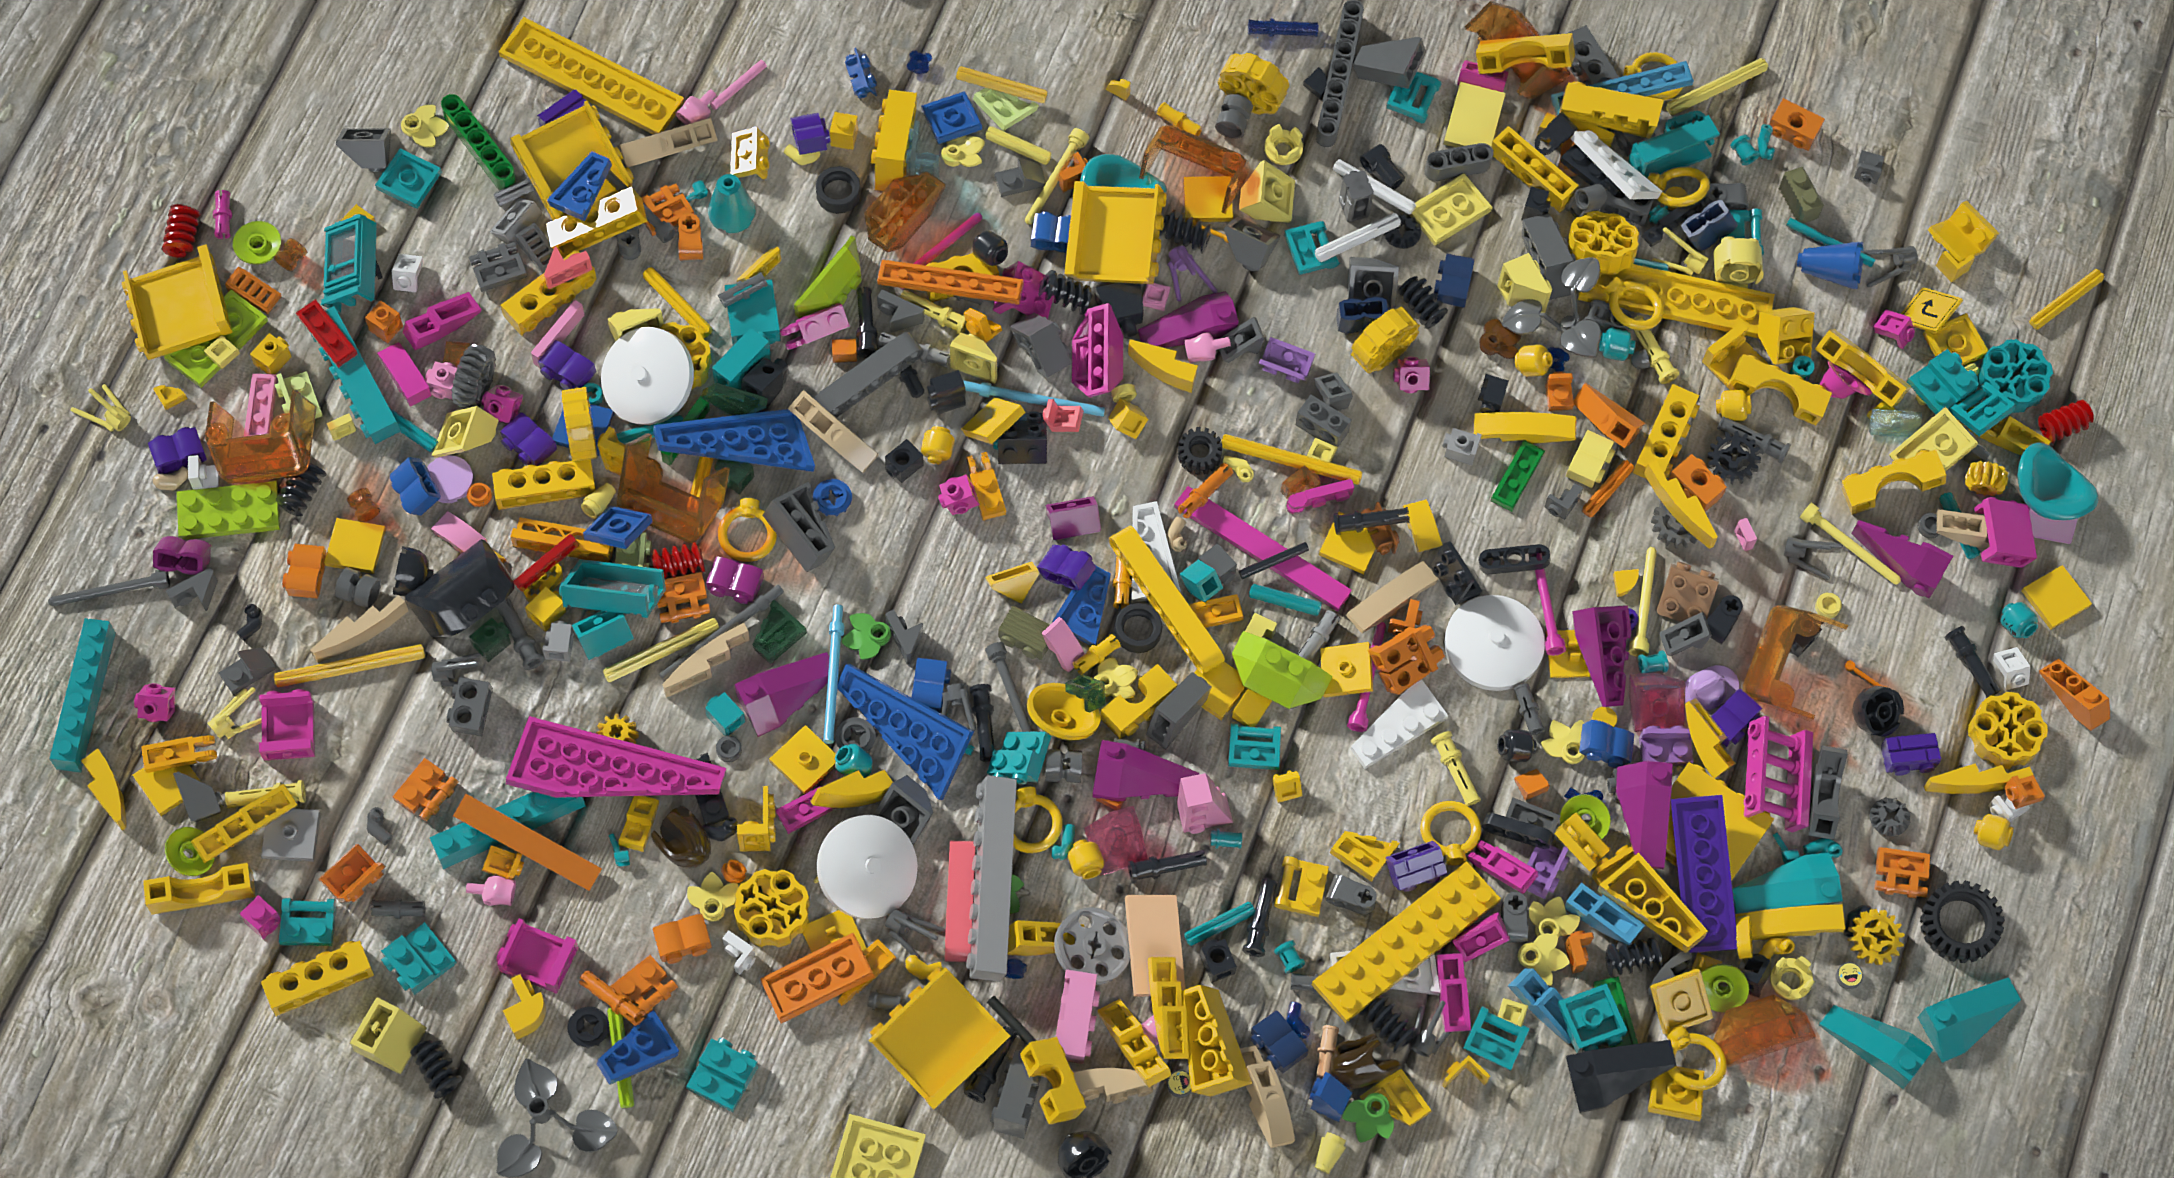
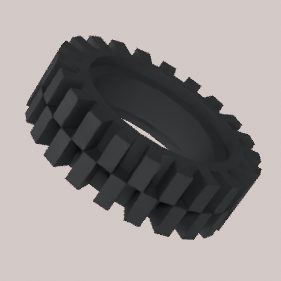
[1920,880,2005,963]

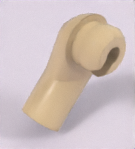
[153,466,188,491]
[1166,517,1187,552]

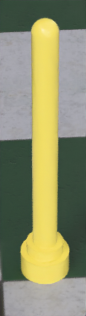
[1025,128,1089,225]
[1799,502,1901,585]
[1628,547,1657,657]

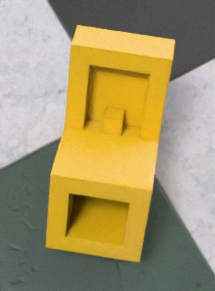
[503,974,546,1040]

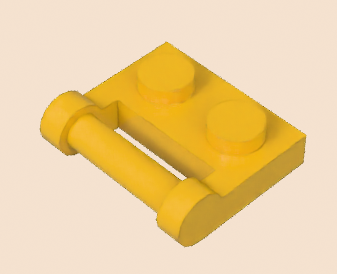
[1274,856,1329,917]

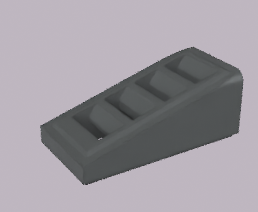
[516,223,554,274]

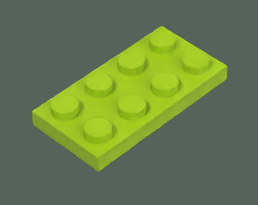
[164,290,268,388]
[177,481,280,540]

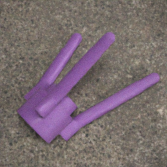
[1167,246,1218,302]

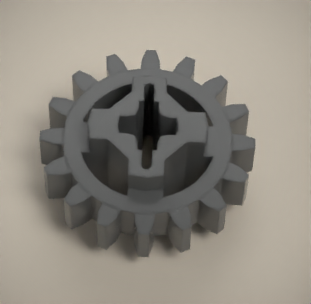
[1651,501,1698,549]

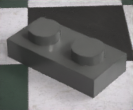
[1505,798,1561,834]

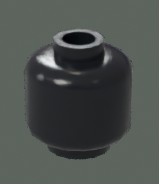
[972,230,1008,266]
[1497,729,1537,763]

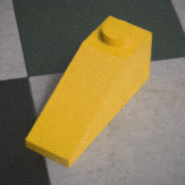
[1007,920,1085,956]

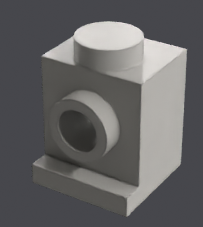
[1442,428,1482,465]
[543,621,574,662]

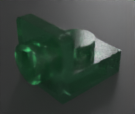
[1065,675,1105,713]

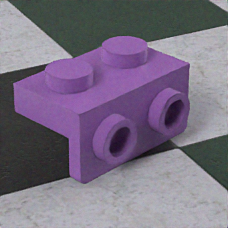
[1259,337,1316,384]
[1527,845,1570,899]

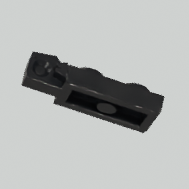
[1560,144,1620,196]
[1642,201,1700,247]

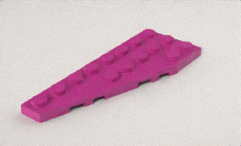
[506,716,726,797]

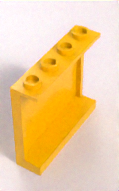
[510,100,634,221]
[1064,181,1167,284]
[122,244,233,360]
[1665,762,1774,881]
[869,967,1010,1110]

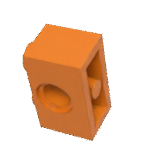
[1769,98,1825,152]
[1668,454,1727,512]

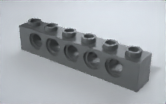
[1567,25,1656,157]

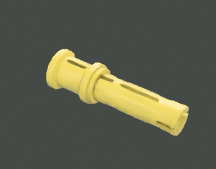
[900,289,967,334]
[1633,316,1679,384]
[1431,731,1481,806]
[225,780,306,809]

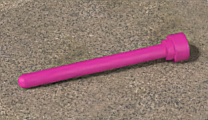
[900,213,982,290]
[1535,553,1566,656]
[1347,622,1386,732]

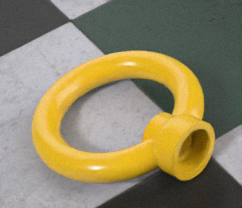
[1623,52,1683,100]
[1648,167,1710,207]
[1604,277,1664,330]
[718,498,777,562]
[1013,787,1063,853]
[1420,801,1481,866]
[1667,1026,1727,1091]

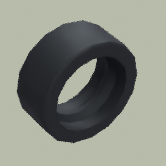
[816,166,861,214]
[1114,603,1162,654]

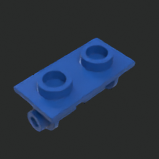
[845,48,878,99]

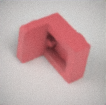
[1043,399,1084,432]

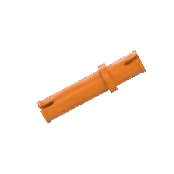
[1178,463,1233,518]
[579,970,645,1025]

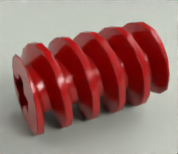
[161,204,200,258]
[2038,399,2094,443]
[652,542,705,579]

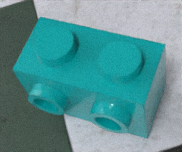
[572,611,634,660]

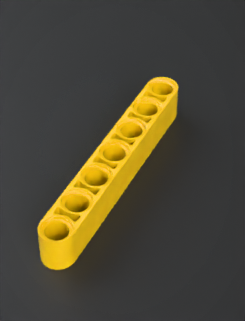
[1109,525,1225,674]

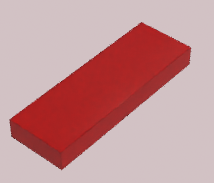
[296,299,358,368]
[513,533,579,592]

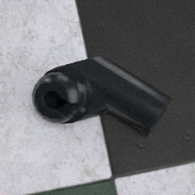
[236,604,262,641]
[703,817,738,842]
[1843,905,1872,937]

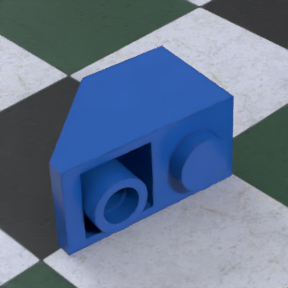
[1309,1072,1352,1122]

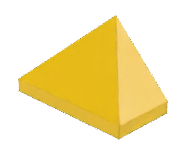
[985,562,1039,604]

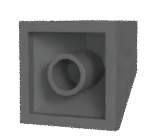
[336,128,391,172]
[1224,216,1281,271]
[1347,257,1399,311]
[873,775,934,846]

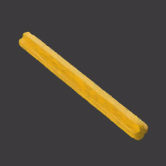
[1221,434,1363,485]
[274,644,425,687]

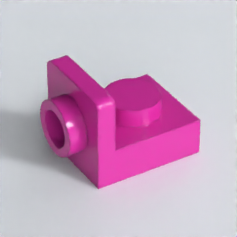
[1874,310,1915,349]

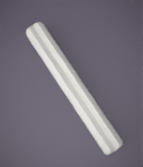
[1333,159,1416,214]
[1315,213,1401,262]

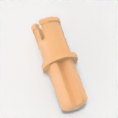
[1317,1025,1339,1078]

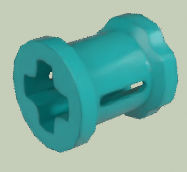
[1730,134,1760,166]
[1789,356,1815,382]
[1637,650,1669,677]
[1274,940,1306,974]

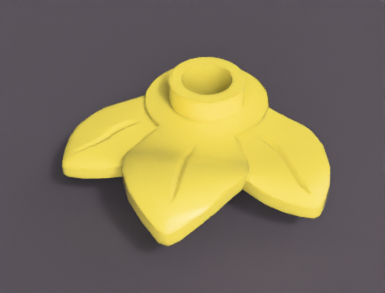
[401,105,449,147]
[941,135,985,167]
[1092,658,1138,700]
[1541,720,1585,764]
[687,872,738,922]
[1529,897,1580,938]
[1518,933,1569,986]

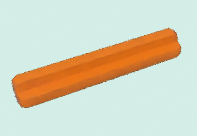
[1582,460,1634,518]

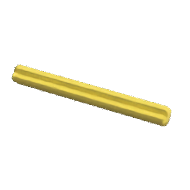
[1666,58,1768,115]
[603,618,719,682]

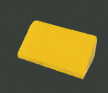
[736,247,781,282]
[1232,689,1272,727]

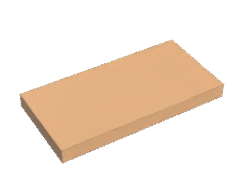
[1125,895,1186,997]

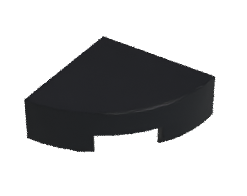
[1303,67,1327,99]

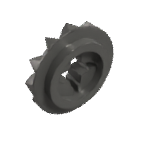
[835,717,876,752]
[1870,797,1911,836]

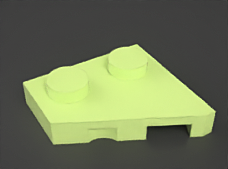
[973,88,1038,131]

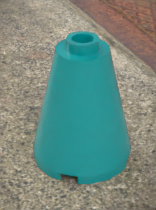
[708,174,756,234]

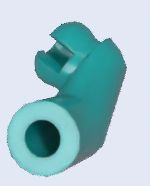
[1757,124,1775,161]
[1051,824,1076,861]
[1803,838,1843,858]

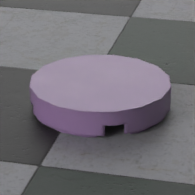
[427,455,474,503]

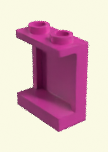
[1974,497,2037,568]
[259,689,315,761]
[496,918,579,994]

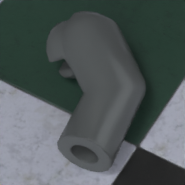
[367,807,393,845]

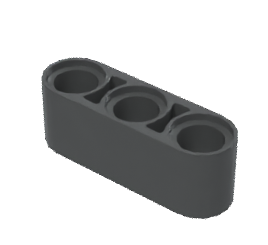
[1424,143,1493,181]

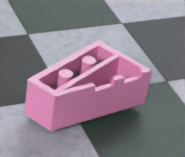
[1177,773,1233,834]
[1056,970,1100,1064]

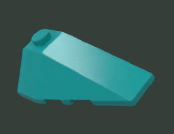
[1732,853,1843,914]
[1918,977,2021,1063]
[1818,1005,1934,1089]

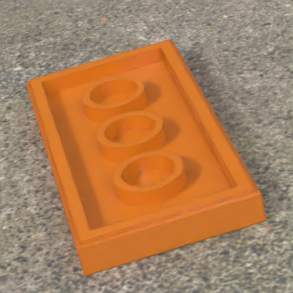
[760,932,875,1024]

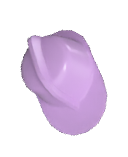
[1683,665,1739,711]

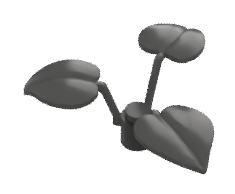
[1502,257,1601,358]
[496,1058,618,1178]

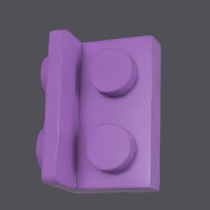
[1639,726,1693,766]

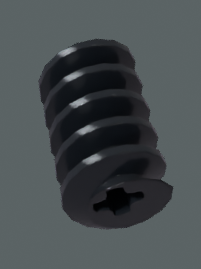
[1159,209,1211,254]
[1038,270,1092,315]
[1398,276,1448,329]
[276,461,327,517]
[1605,937,1663,977]
[1360,995,1416,1054]
[410,1040,462,1099]

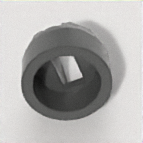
[1631,349,1650,369]

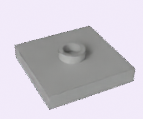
[261,809,320,862]

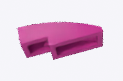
[403,292,482,351]
[377,342,432,407]
[1435,953,1471,1032]

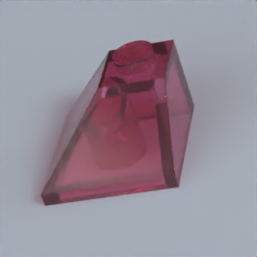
[1629,673,1686,732]
[1084,806,1148,876]

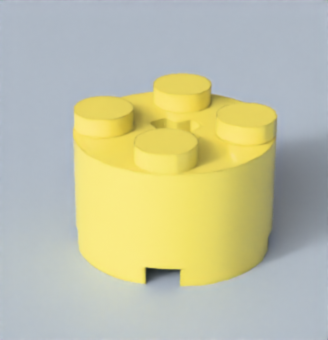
[1713,236,1763,288]

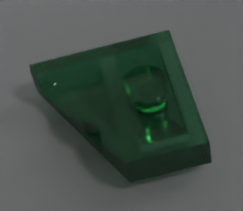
[701,383,768,416]
[752,600,807,664]

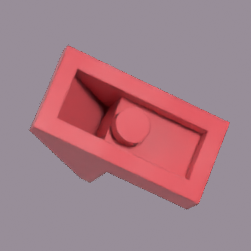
[544,246,592,289]

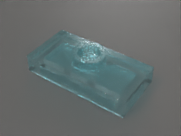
[1869,409,1922,437]

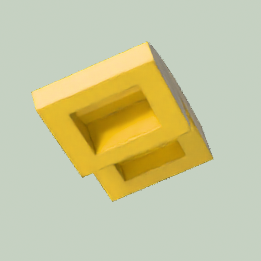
[1403,499,1443,553]
[619,796,659,852]

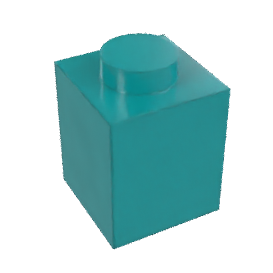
[1180,559,1223,602]
[705,692,745,736]

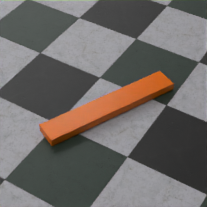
[877,259,1024,305]
[453,794,602,891]

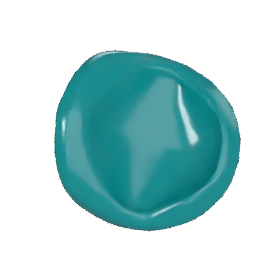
[1080,154,1167,193]
[2017,443,2099,520]

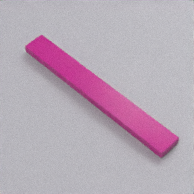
[1174,486,1352,612]

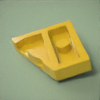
[1330,831,1400,882]
[1360,1068,1432,1127]

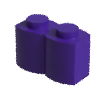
[790,113,831,155]
[538,340,597,390]
[500,412,557,466]
[148,427,207,474]
[1037,545,1096,591]
[1711,688,1762,747]

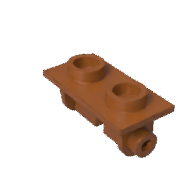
[1362,502,1400,555]

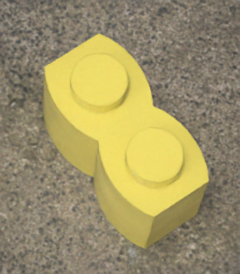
[1566,430,1616,488]

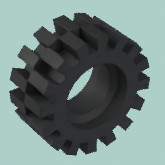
[1178,427,1223,475]

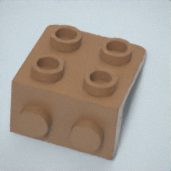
[1657,562,1719,622]

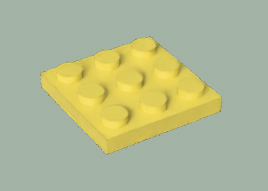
[830,1114,926,1178]

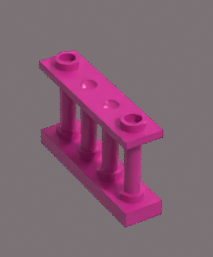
[1744,716,1814,833]

